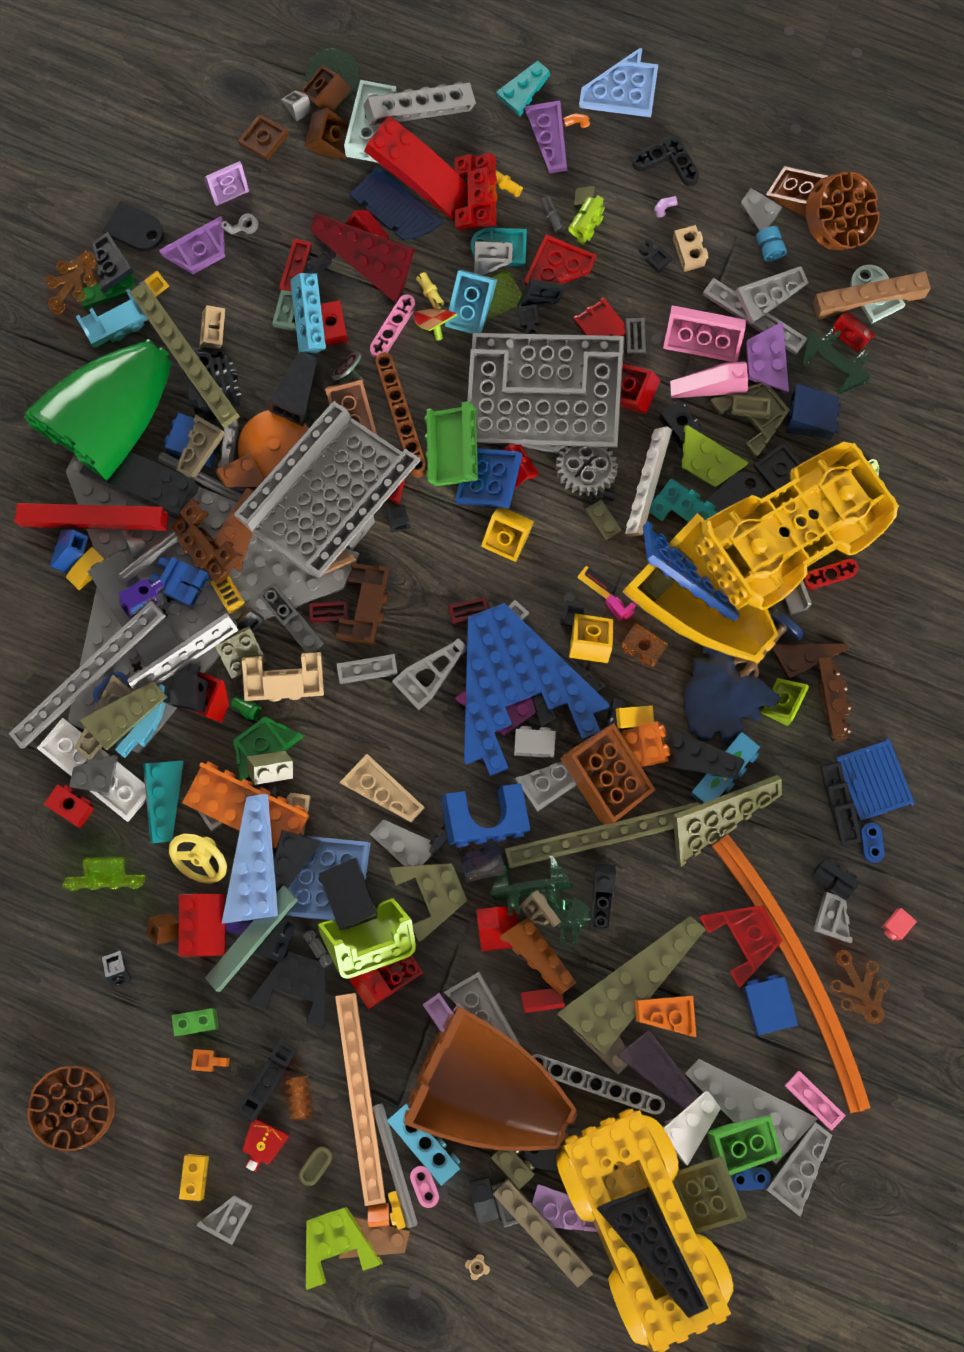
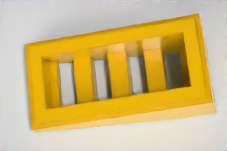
[210,575,247,615]

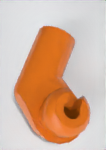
[562,113,590,128]

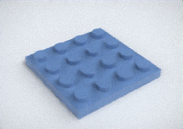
[286,836,371,924]

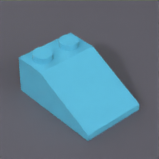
[445,270,497,334]

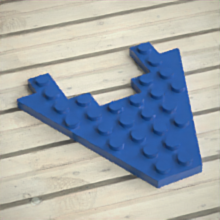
[464,603,610,776]

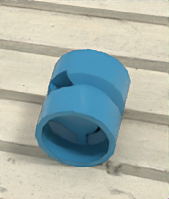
[756,226,787,262]

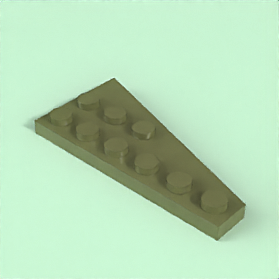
[673,775,782,867]

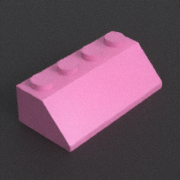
[663,306,746,362]

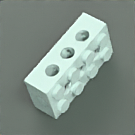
[344,80,397,163]

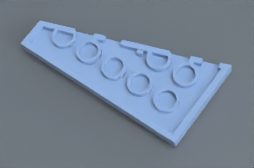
[222,794,278,923]

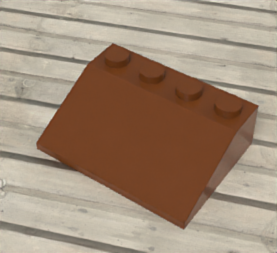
[560,723,655,825]

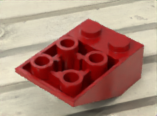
[348,955,423,1010]

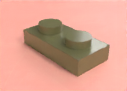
[585,500,622,542]

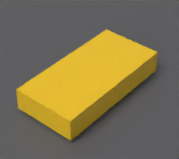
[616,706,654,728]

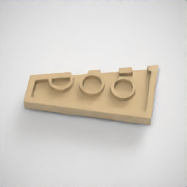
[340,754,425,823]

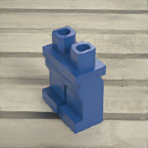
[148,556,209,609]

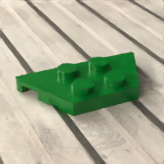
[233,717,304,781]

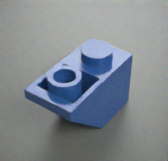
[49,529,89,573]

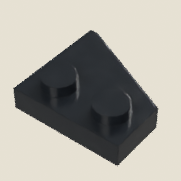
[517,279,565,308]

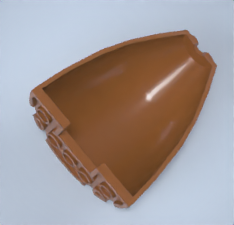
[403,1006,577,1151]

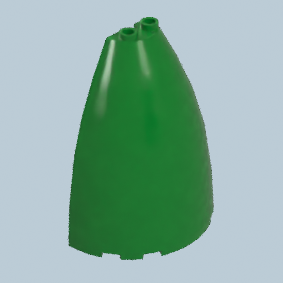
[24,339,172,481]

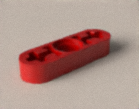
[803,559,859,590]

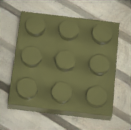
[672,1156,747,1233]

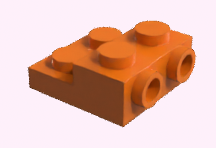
[621,721,670,767]

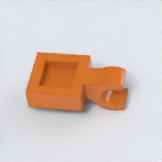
[191,1049,230,1072]

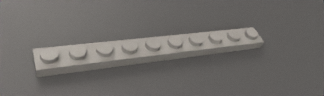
[9,601,166,749]

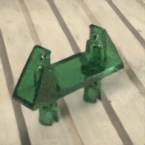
[802,326,871,395]
[490,855,573,916]

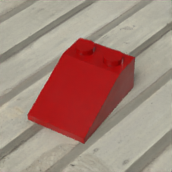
[620,364,660,414]

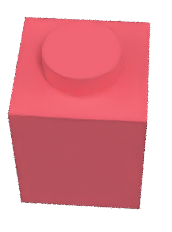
[881,908,917,941]

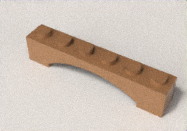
[812,271,931,320]

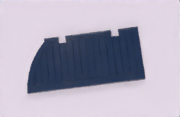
[349,166,443,241]

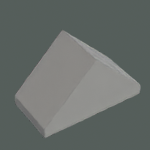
[281,90,311,122]

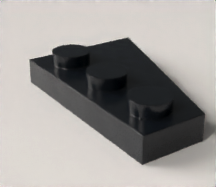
[273,830,321,892]

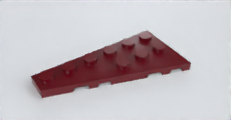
[310,213,415,303]

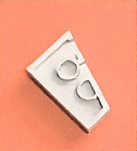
[664,1091,721,1166]

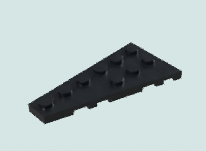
[596,1187,709,1318]

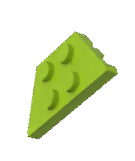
[682,425,748,487]

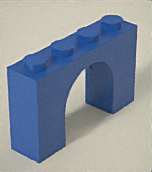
[441,783,530,847]

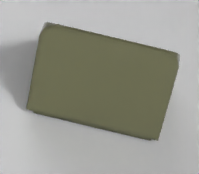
[574,186,595,207]

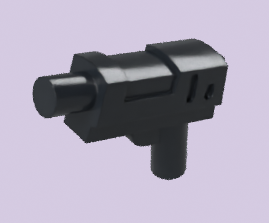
[304,251,336,274]

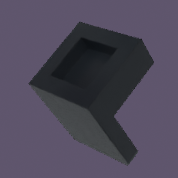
[385,505,410,533]
[560,600,585,627]

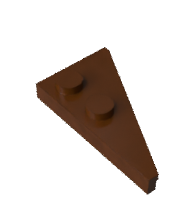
[771,644,849,680]

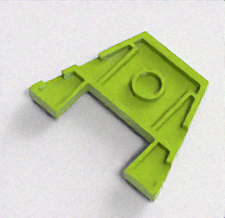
[306,1207,383,1290]

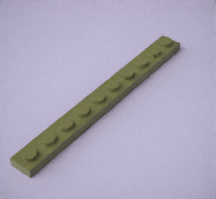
[129,281,240,428]
[505,802,700,869]

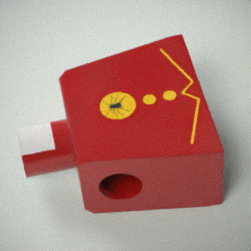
[242,1118,290,1172]

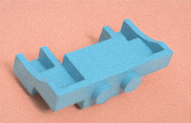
[76,282,148,348]

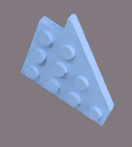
[579,48,658,117]

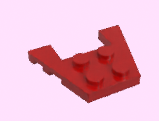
[699,905,783,987]

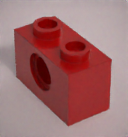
[321,300,348,347]
[44,784,95,828]

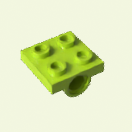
[568,195,605,246]

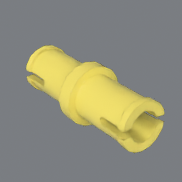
[416,272,444,309]

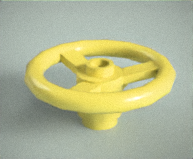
[169,834,227,884]

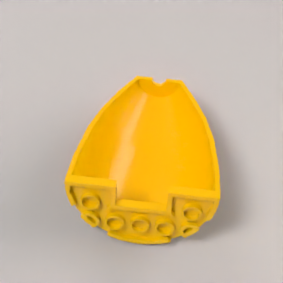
[622,513,779,664]

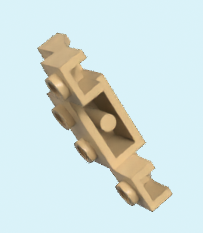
[242,652,324,701]

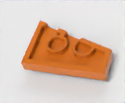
[635,996,696,1037]

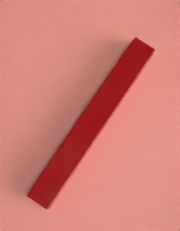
[14,503,168,531]

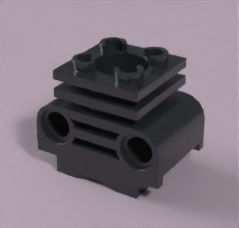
[183,352,242,421]

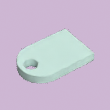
[850,265,905,324]

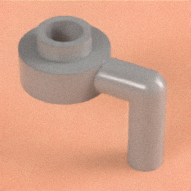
[221,213,258,234]

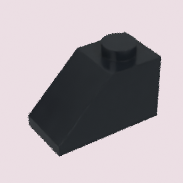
[469,1176,499,1224]

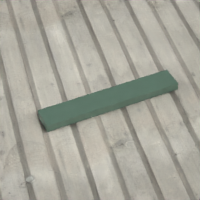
[205,886,298,992]

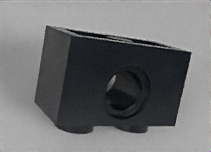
[659,400,702,448]

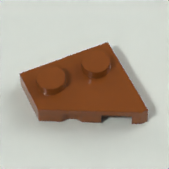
[216,453,264,488]

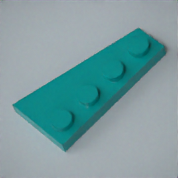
[143,761,184,844]

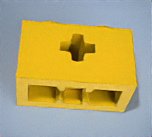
[179,1154,209,1201]

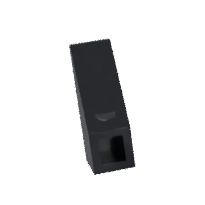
[590,863,616,930]

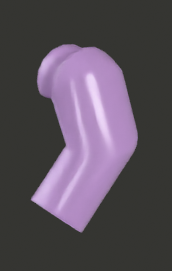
[654,196,678,217]

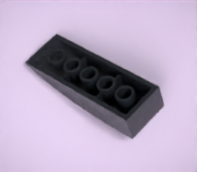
[79,452,199,519]

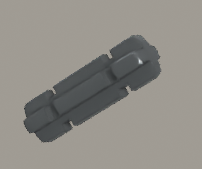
[303,930,333,967]

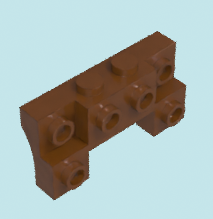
[171,499,243,584]
[335,563,390,645]
[817,657,851,742]

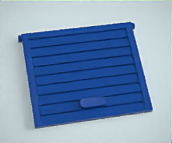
[836,738,915,821]

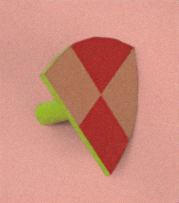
[414,309,457,340]

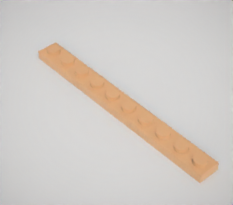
[335,993,386,1206]

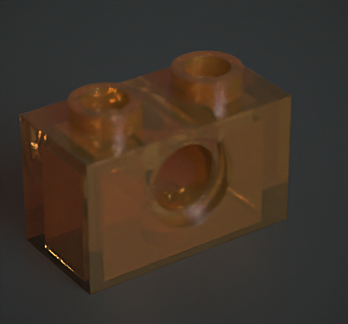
[621,623,668,667]

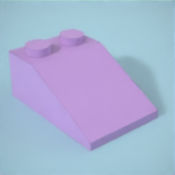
[204,161,249,206]

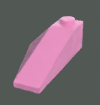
[670,361,748,398]

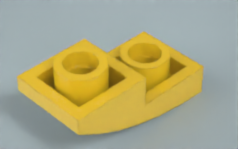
[66,547,105,590]

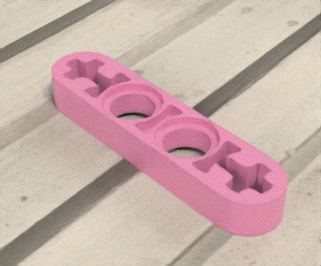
[370,294,415,359]

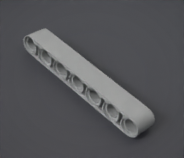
[532,1054,665,1115]

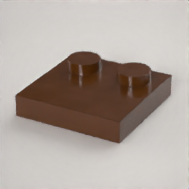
[238,114,289,161]

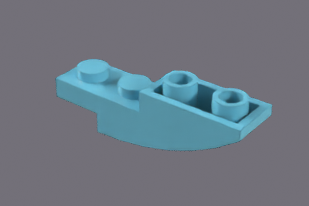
[115,684,167,758]

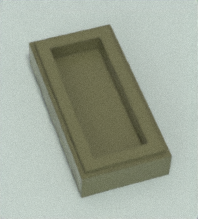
[731,394,772,419]

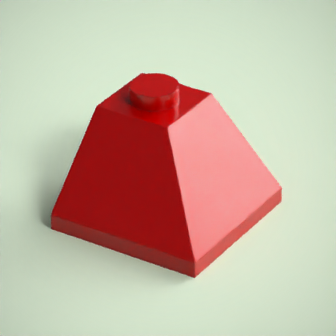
[190,672,229,723]
[476,906,519,952]

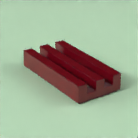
[448,597,489,625]
[309,601,349,623]

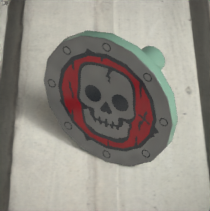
[331,352,364,383]

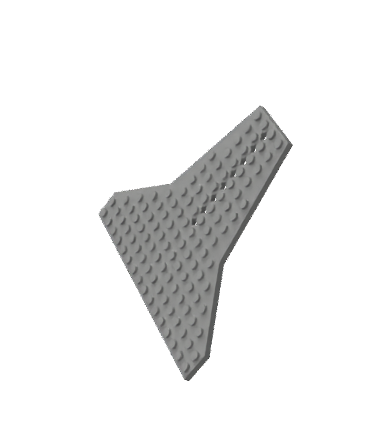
[66,454,360,754]

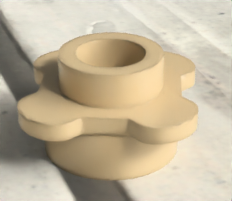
[465,1254,490,1280]

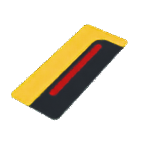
[578,566,615,598]

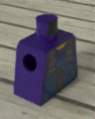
[118,579,165,620]

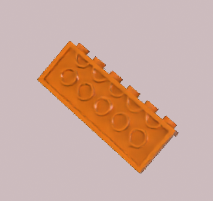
[182,761,310,849]

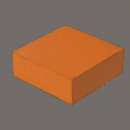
[368,1203,390,1227]

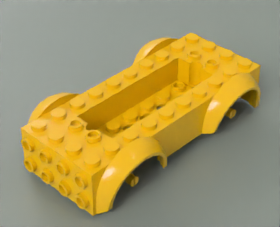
[693,442,899,610]
[556,1109,733,1352]

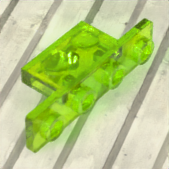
[62,857,146,891]

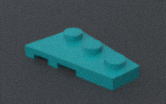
[496,61,550,117]

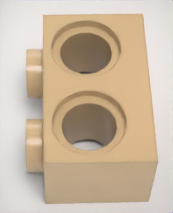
[673,225,708,272]
[199,305,225,349]

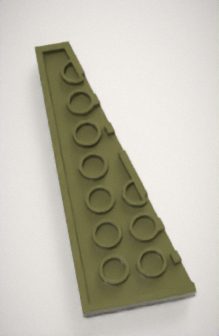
[557,916,706,1055]

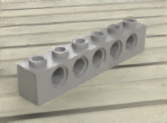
[363,82,476,127]

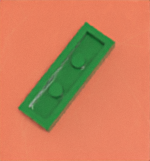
[78,274,136,309]

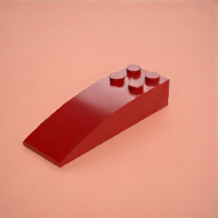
[364,115,468,220]

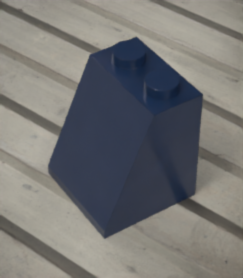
[786,384,841,439]

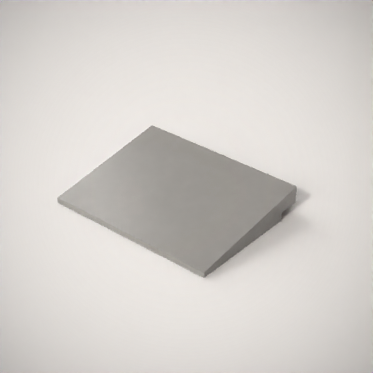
[467,333,624,447]

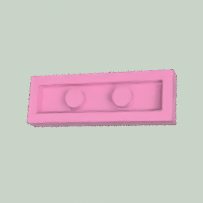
[784,1071,846,1131]

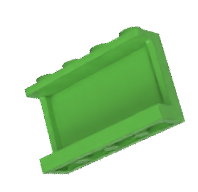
[425,401,478,487]

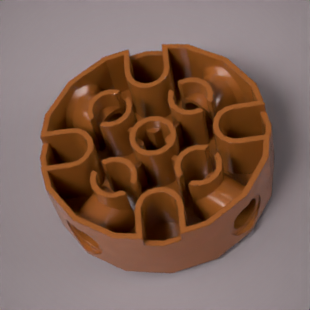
[806,172,880,251]
[27,1066,115,1151]

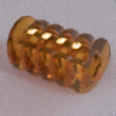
[284,1075,315,1120]

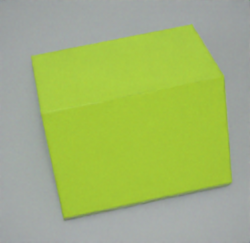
[761,678,809,726]

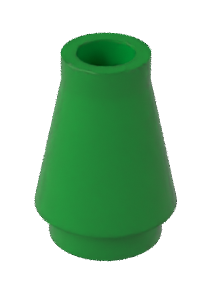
[231,696,262,721]

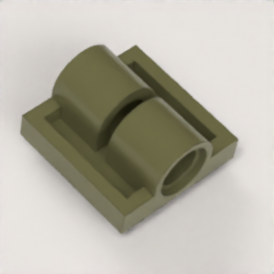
[215,626,267,678]

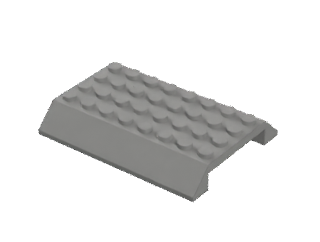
[234,401,420,577]

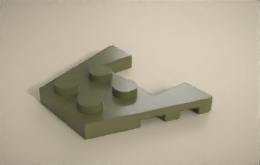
[710,383,790,458]
[389,863,467,942]

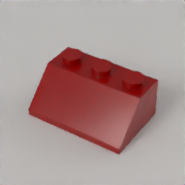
[179,894,226,957]

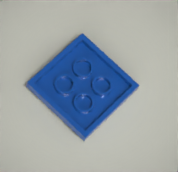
[455,448,522,509]

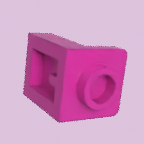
[604,594,636,621]

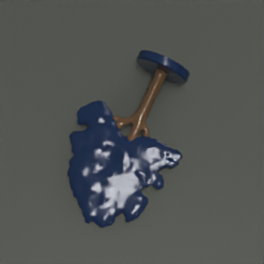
[684,606,805,741]

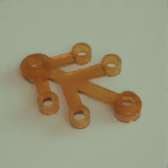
[45,251,97,314]
[830,950,889,1024]

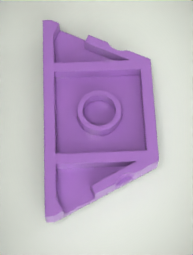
[159,216,225,274]
[746,322,789,394]

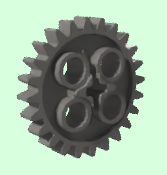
[555,446,618,496]

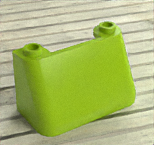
[318,898,416,979]

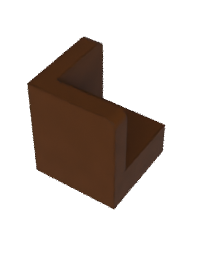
[147,913,179,945]

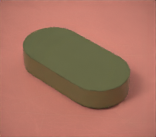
[299,1146,333,1186]

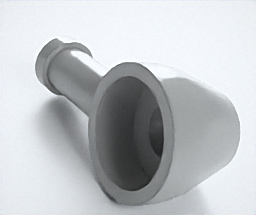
[120,530,146,557]

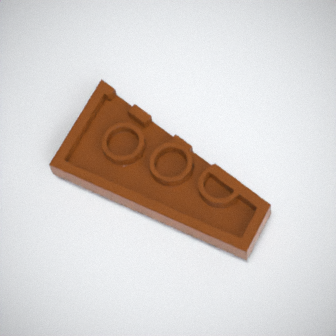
[214,488,254,572]
[499,917,577,995]

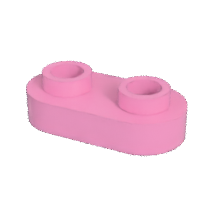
[410,1166,439,1208]

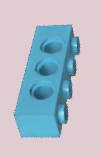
[290,273,326,354]
[387,1103,461,1186]

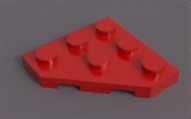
[524,235,597,286]

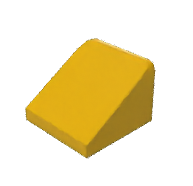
[143,271,169,297]

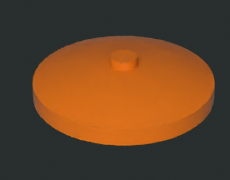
[238,410,309,479]

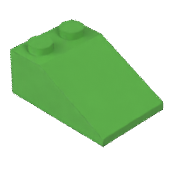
[706,1115,782,1175]

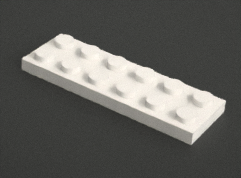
[37,718,146,822]

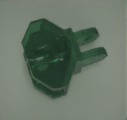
[550,899,591,945]

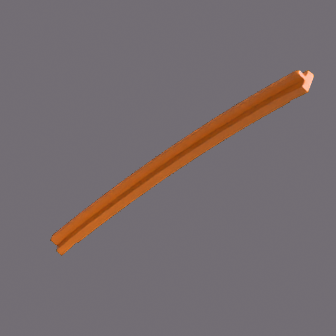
[711,834,870,1113]

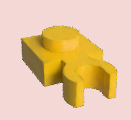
[388,1191,406,1230]

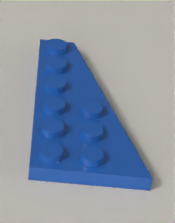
[643,521,739,622]

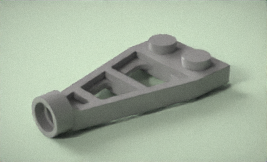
[392,638,467,711]

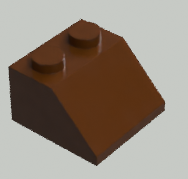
[300,65,352,112]
[304,108,350,159]

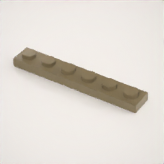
[493,1178,593,1288]

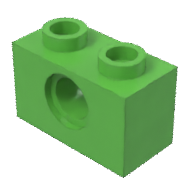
[172,1008,219,1036]

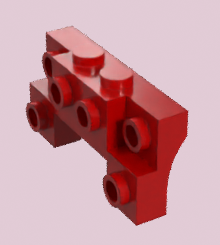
[455,153,498,231]

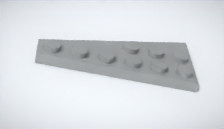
[685,1059,818,1164]

